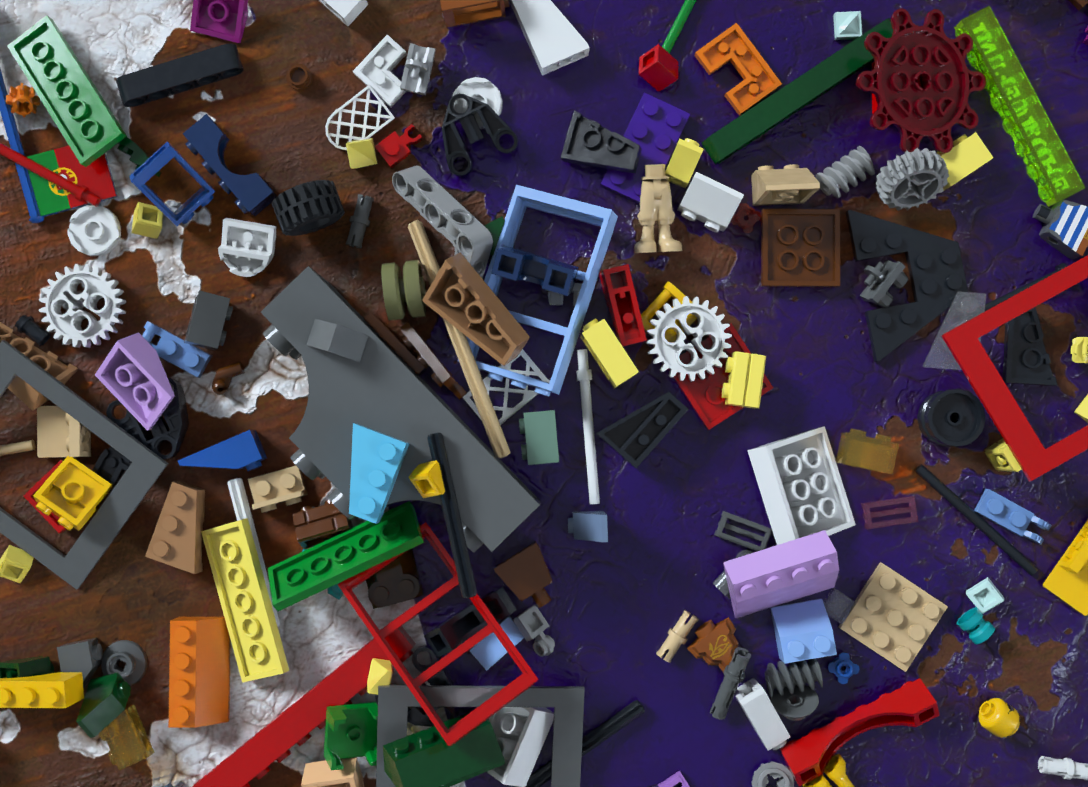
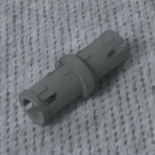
[346,194,374,249]

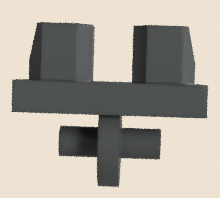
[860,260,909,308]

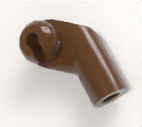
[212,361,245,395]

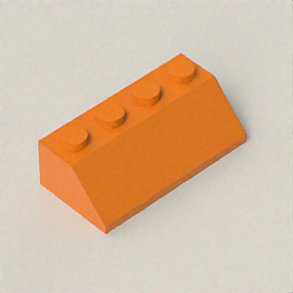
[169,617,230,728]

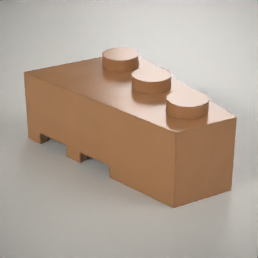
[145,481,205,574]

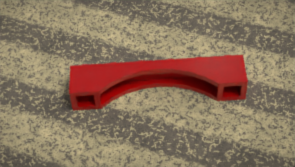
[780,678,940,786]

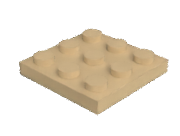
[838,562,948,672]

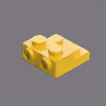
[33,455,113,531]

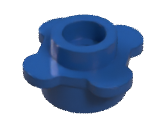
[828,652,859,684]

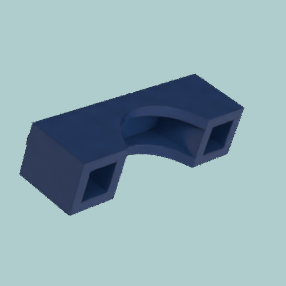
[183,114,277,216]

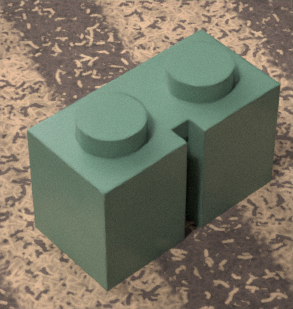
[519,410,559,465]

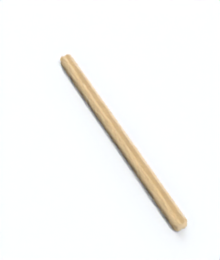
[408,220,510,458]

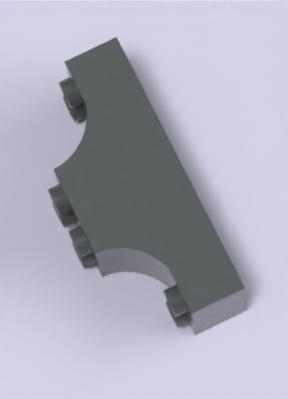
[261,266,540,552]

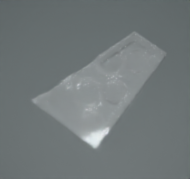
[923,291,986,370]

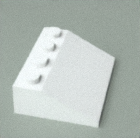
[747,426,856,545]

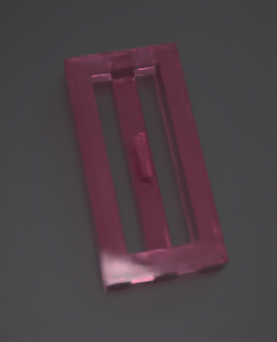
[861,496,918,529]

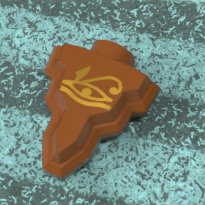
[687,617,738,673]

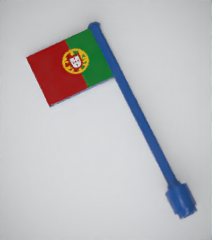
[0,69,118,224]

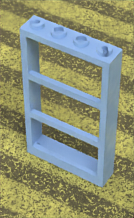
[457,185,618,397]

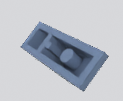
[568,511,608,542]

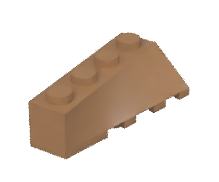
[0,322,78,411]

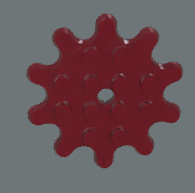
[856,8,986,153]

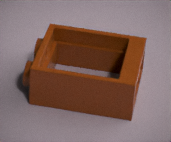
[440,0,509,28]

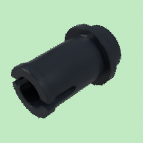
[15,315,51,346]

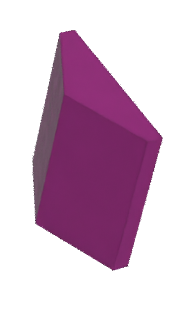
[190,0,248,43]

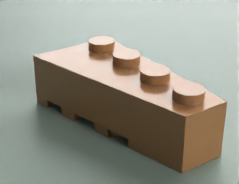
[422,252,530,366]

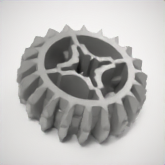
[876,148,949,211]

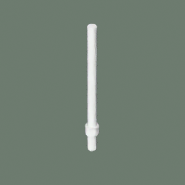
[576,349,600,504]

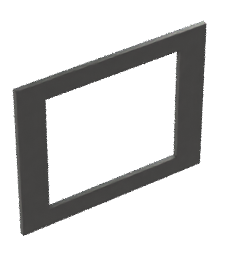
[0,340,169,590]
[376,685,585,787]

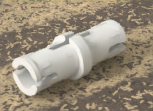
[1038,756,1088,780]

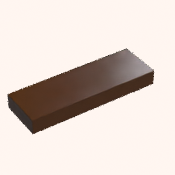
[365,312,427,375]

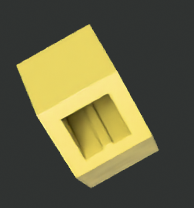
[665,138,704,188]

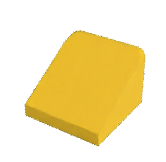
[409,460,445,498]

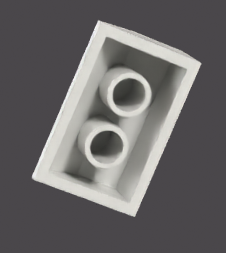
[487,707,554,787]

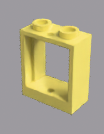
[580,318,639,389]

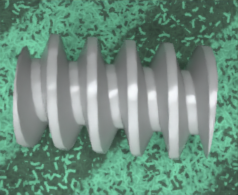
[816,145,875,199]

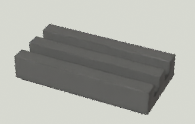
[714,511,772,551]

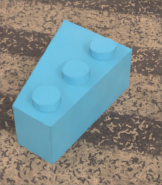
[349,423,410,524]

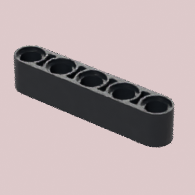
[116,44,244,107]

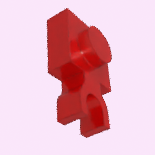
[375,124,423,168]

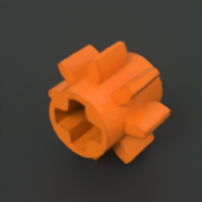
[6,83,40,117]

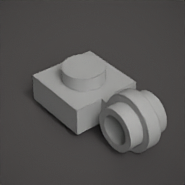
[513,604,555,656]

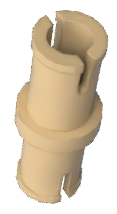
[656,610,699,663]

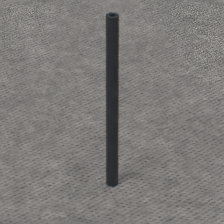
[915,464,1038,576]

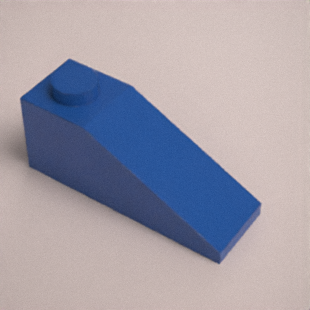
[178,430,268,471]

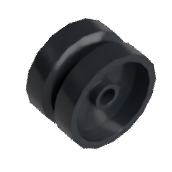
[917,389,986,447]

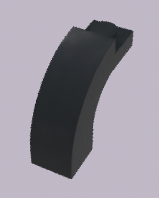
[424,587,517,658]

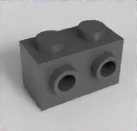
[184,290,233,351]

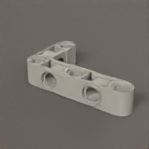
[392,166,493,279]

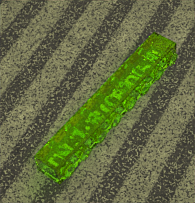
[954,5,1085,207]

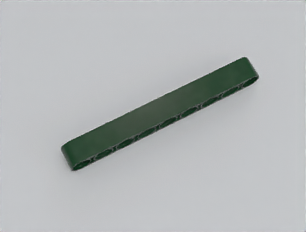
[701,18,893,165]

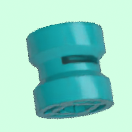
[957,607,995,645]

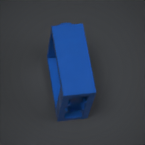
[129,141,215,226]

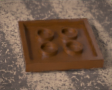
[761,209,840,287]

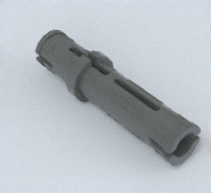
[710,647,751,720]

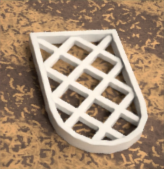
[325,85,395,150]

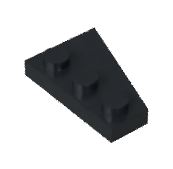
[1003,307,1058,386]

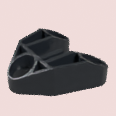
[442,93,519,176]
[106,378,189,459]
[375,645,455,727]

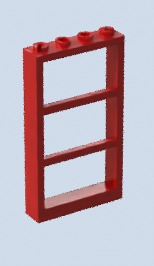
[337,522,538,747]

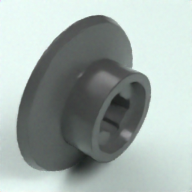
[101,640,147,686]
[771,685,819,721]

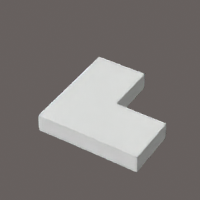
[353,35,407,108]

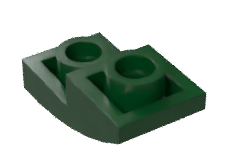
[117,137,162,177]

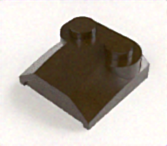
[366,549,424,609]

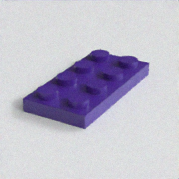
[600,92,690,204]

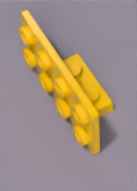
[1043,520,1088,616]

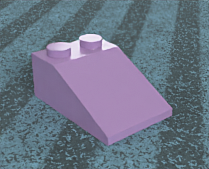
[95,333,175,431]

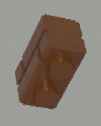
[292,499,353,549]

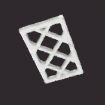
[463,349,550,425]

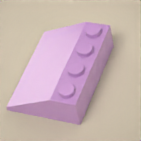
[723,530,839,618]

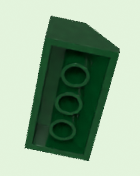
[383,711,505,787]

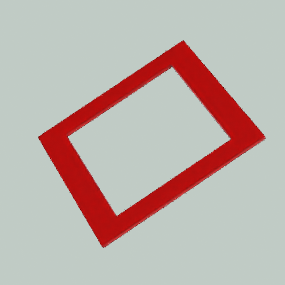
[942,255,1088,482]

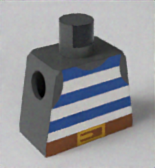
[1033,200,1088,260]

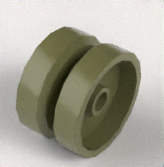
[381,260,426,321]

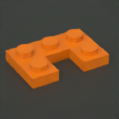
[694,23,782,116]

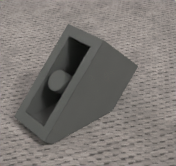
[57,638,103,688]

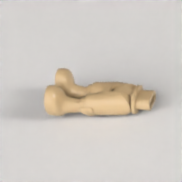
[634,164,682,253]

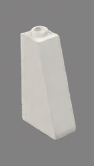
[509,0,589,76]

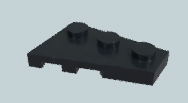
[561,110,642,173]

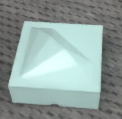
[833,11,862,40]
[966,577,1004,614]

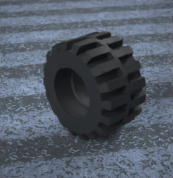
[272,180,345,236]

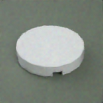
[452,77,503,129]
[68,205,121,256]

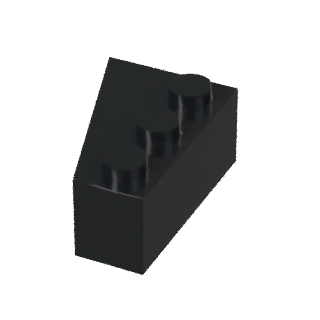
[596,392,688,468]

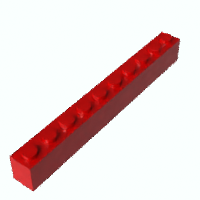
[192,626,416,787]

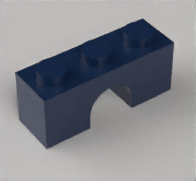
[491,245,579,296]

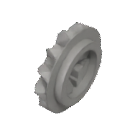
[751,761,794,787]

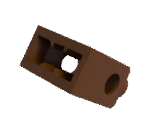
[494,541,553,608]

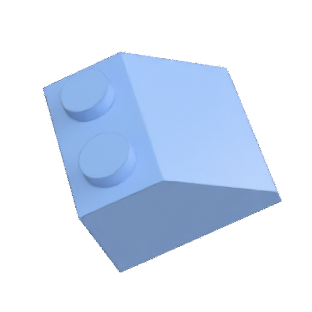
[770,599,837,664]

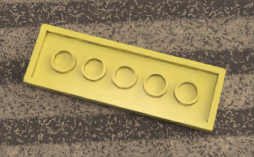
[201,518,290,683]

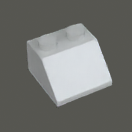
[677,172,744,232]

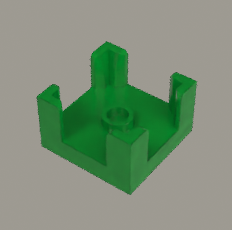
[324,702,378,771]

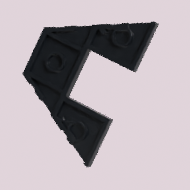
[846,210,968,362]

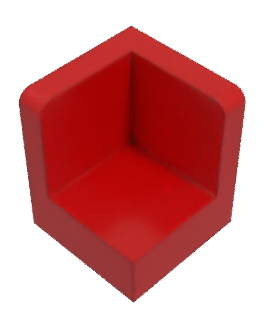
[639,44,679,91]

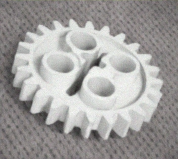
[39,264,126,348]
[646,296,732,381]

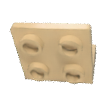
[37,406,91,458]

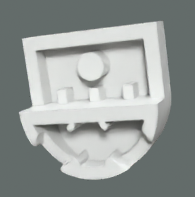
[218,218,277,277]

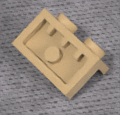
[248,466,308,513]

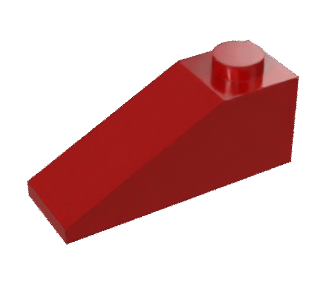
[599,264,647,346]

